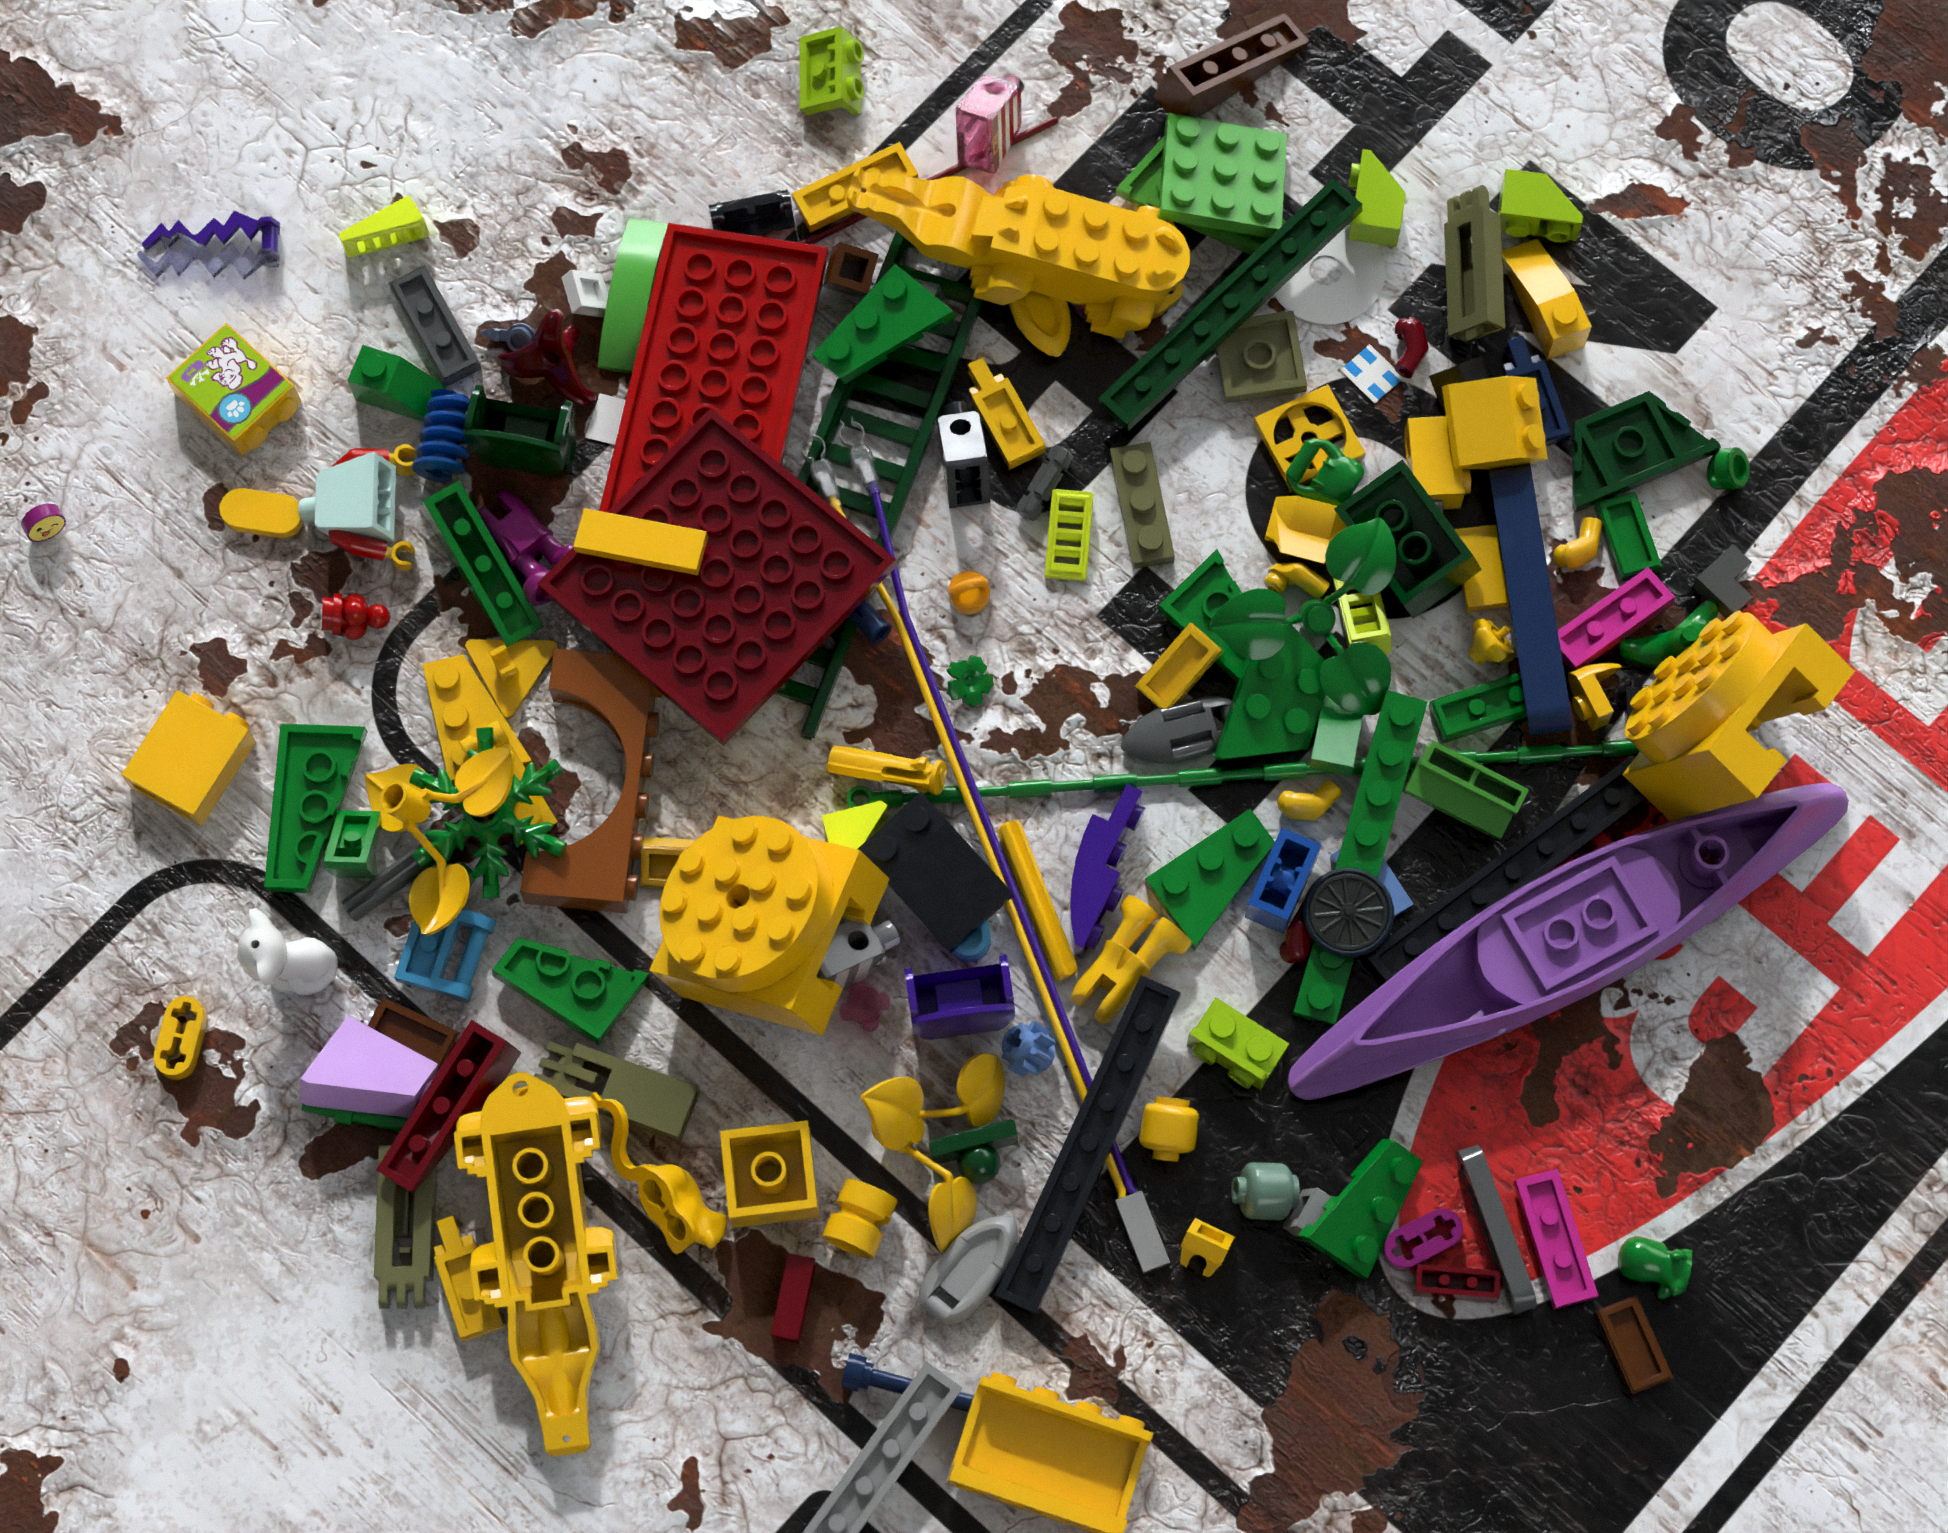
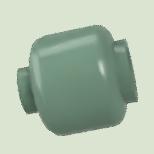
[1231,1162,1300,1220]

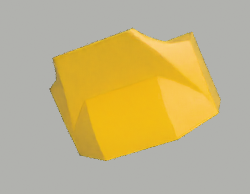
[1265,496,1347,564]

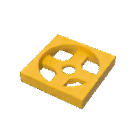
[1253,385,1366,492]

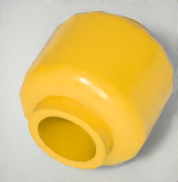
[1139,1096,1199,1162]

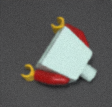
[298,444,415,571]

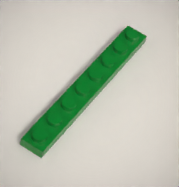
[1292,690,1428,1027]

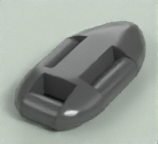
[1121,696,1232,764]

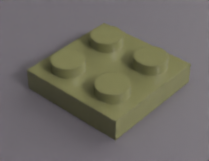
[1215,311,1307,403]

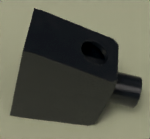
[937,401,990,509]

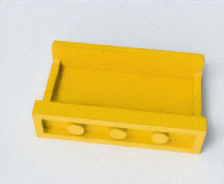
[945,1372,1154,1533]

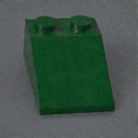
[1334,459,1482,619]

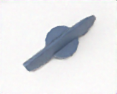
[481,323,535,351]

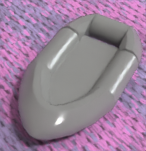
[918,1215,1018,1325]

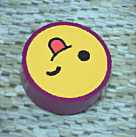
[21,503,66,542]

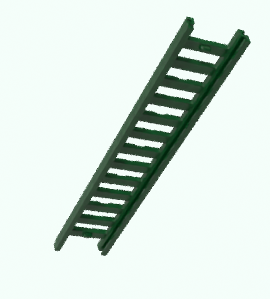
[774,231,984,741]

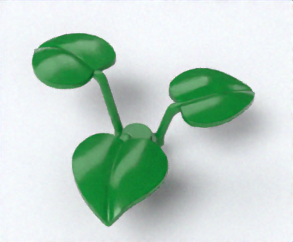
[1209,517,1396,715]

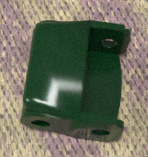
[463,385,576,477]

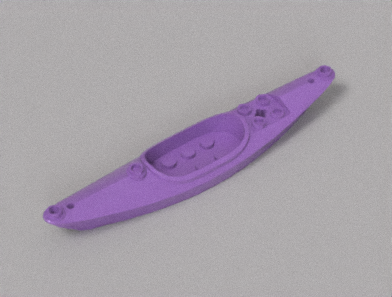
[1287,783,1849,1100]

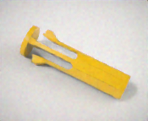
[827,745,947,795]

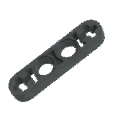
[1456,1145,1537,1314]

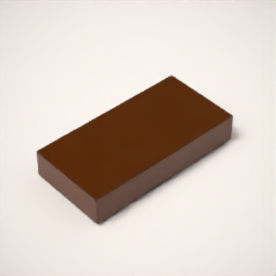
[368,997,461,1072]
[1594,1295,1673,1396]

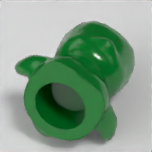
[1618,1236,1692,1299]

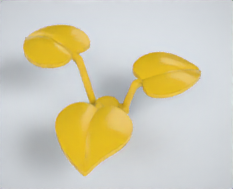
[365,747,515,935]
[860,1053,1005,1253]

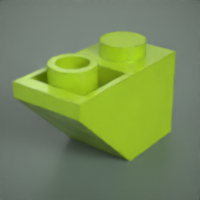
[1348,149,1406,247]
[1498,169,1583,242]

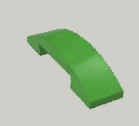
[598,218,668,374]

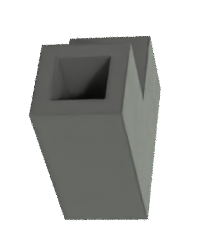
[1692,544,1753,619]

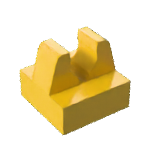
[1180,1218,1235,1277]

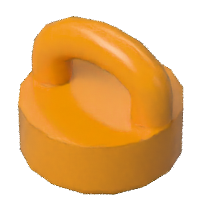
[948,571,990,615]

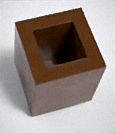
[822,242,879,298]

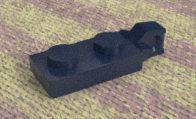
[1502,335,1571,446]

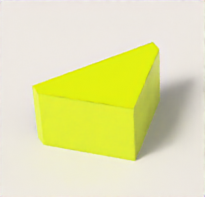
[822,801,889,849]

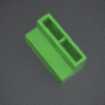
[1402,740,1529,840]

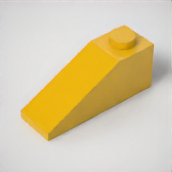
[1502,239,1592,360]

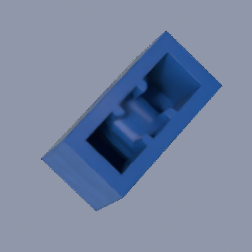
[1244,827,1322,934]

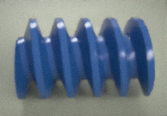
[412,389,470,483]

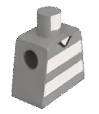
[816,920,900,992]

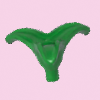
[1620,599,1719,668]

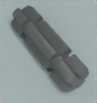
[1016,445,1073,521]

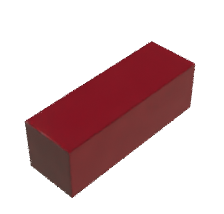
[771,1253,816,1344]
[1413,1264,1501,1303]

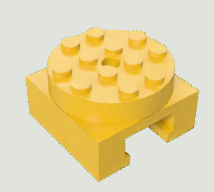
[1622,610,1855,821]
[649,815,890,1036]

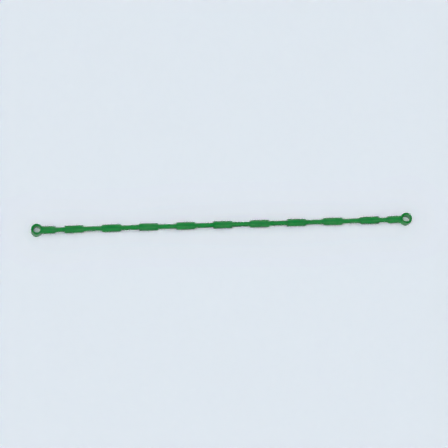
[847,739,1640,808]

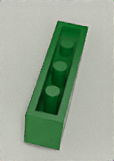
[419,481,544,648]

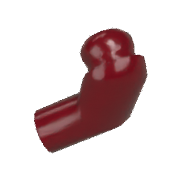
[1394,317,1429,379]
[1279,902,1312,964]

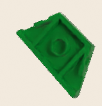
[1214,617,1325,760]

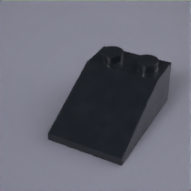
[857,792,1014,953]

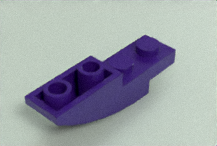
[1070,784,1146,959]

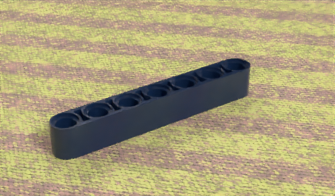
[1489,463,1573,736]

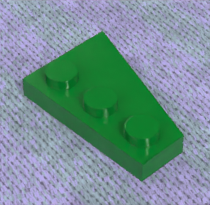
[812,264,957,384]
[492,937,649,1046]
[1298,1138,1423,1278]

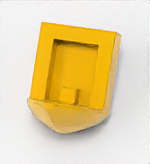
[1568,663,1622,731]

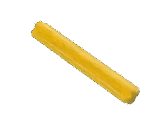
[998,820,1078,981]

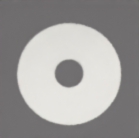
[1274,225,1385,325]

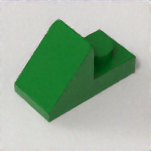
[323,810,381,878]

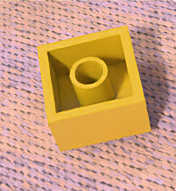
[720,1120,820,1228]

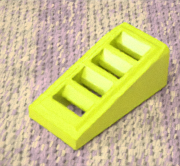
[338,196,430,258]
[1045,489,1094,581]
[1333,578,1391,655]

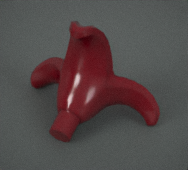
[498,309,596,406]

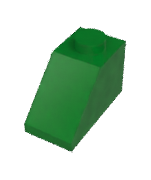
[347,345,447,422]

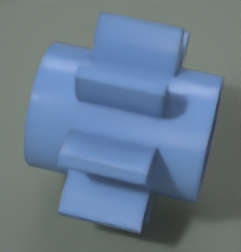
[1002,1021,1055,1077]

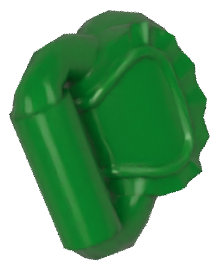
[1285,438,1365,506]

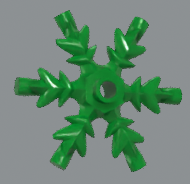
[409,727,567,899]

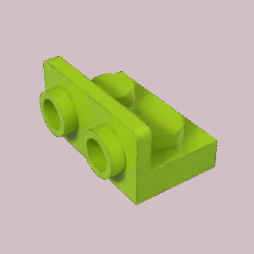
[799,26,864,116]
[1187,997,1289,1090]

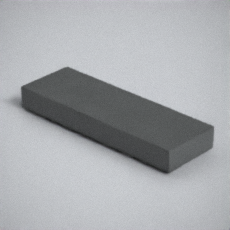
[389,265,482,387]

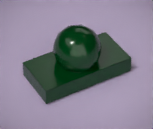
[929,1119,1018,1184]

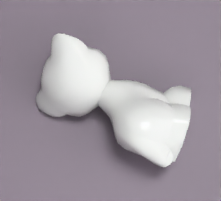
[237,908,338,995]

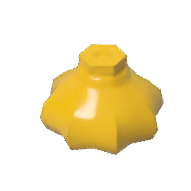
[1467,618,1515,665]

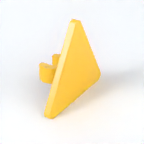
[465,639,558,719]

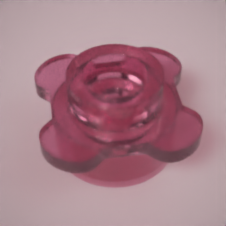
[839,982,890,1032]

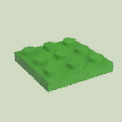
[1158,113,1287,238]

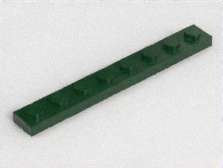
[1098,179,1362,431]

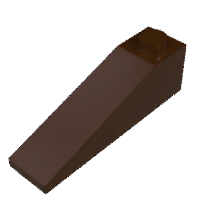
[1154,13,1310,118]

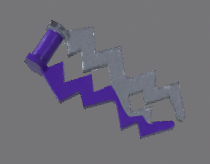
[137,210,280,280]

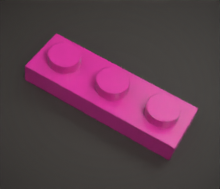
[1558,567,1675,671]
[1513,1168,1598,1310]

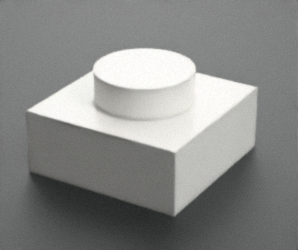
[561,269,608,318]

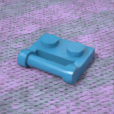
[394,909,497,1003]

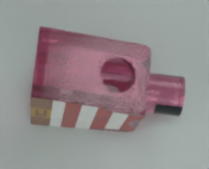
[955,74,1024,175]

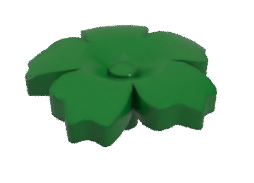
[946,655,994,707]

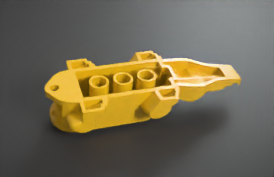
[847,167,1190,340]
[454,1072,618,1457]

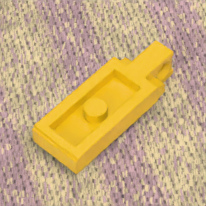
[968,357,1046,470]
[434,1216,505,1343]

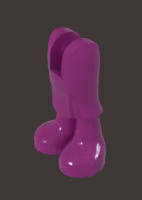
[477,489,574,606]

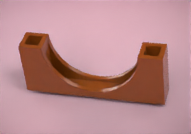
[520,648,663,913]

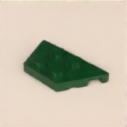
[1572,391,1721,513]

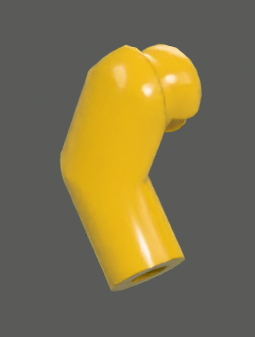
[1553,517,1602,569]
[1264,562,1330,599]
[1277,780,1342,821]

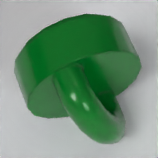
[1707,447,1750,490]

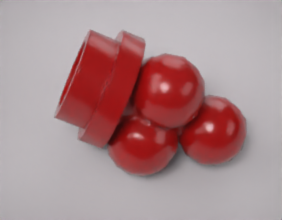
[321,593,391,640]

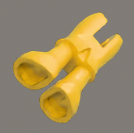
[1070,894,1192,1025]

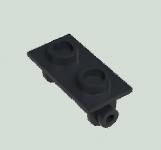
[708,189,796,236]

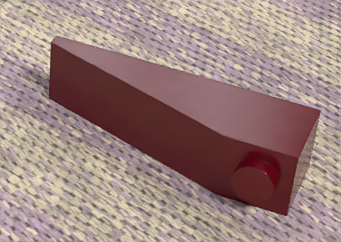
[376,1020,522,1194]

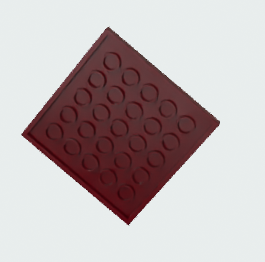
[537,408,897,746]

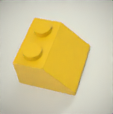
[1442,376,1548,470]

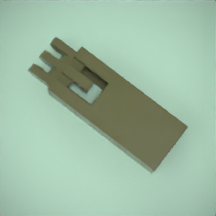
[1444,185,1505,343]
[534,1041,700,1143]
[374,1145,437,1309]

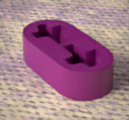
[1382,1208,1463,1272]

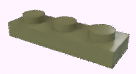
[1110,442,1175,569]

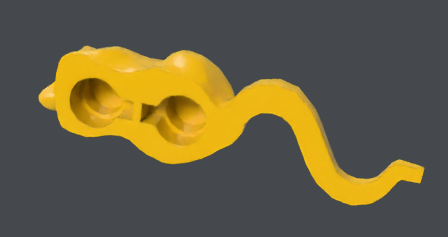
[589,1092,727,1254]

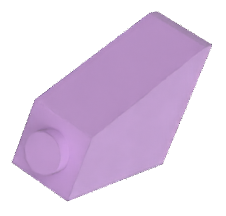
[299,1016,438,1118]

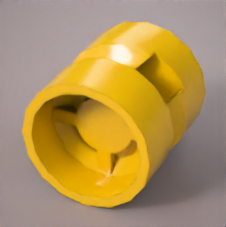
[822,1179,898,1259]

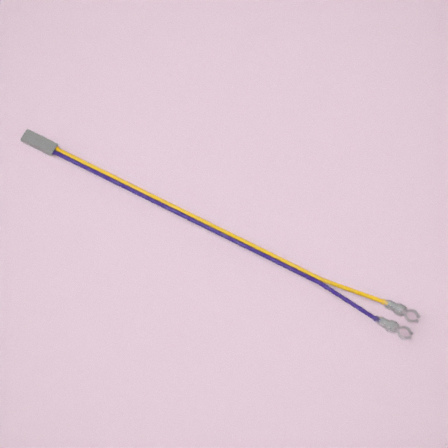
[800,416,1170,1274]

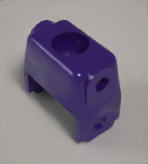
[904,954,1015,1040]

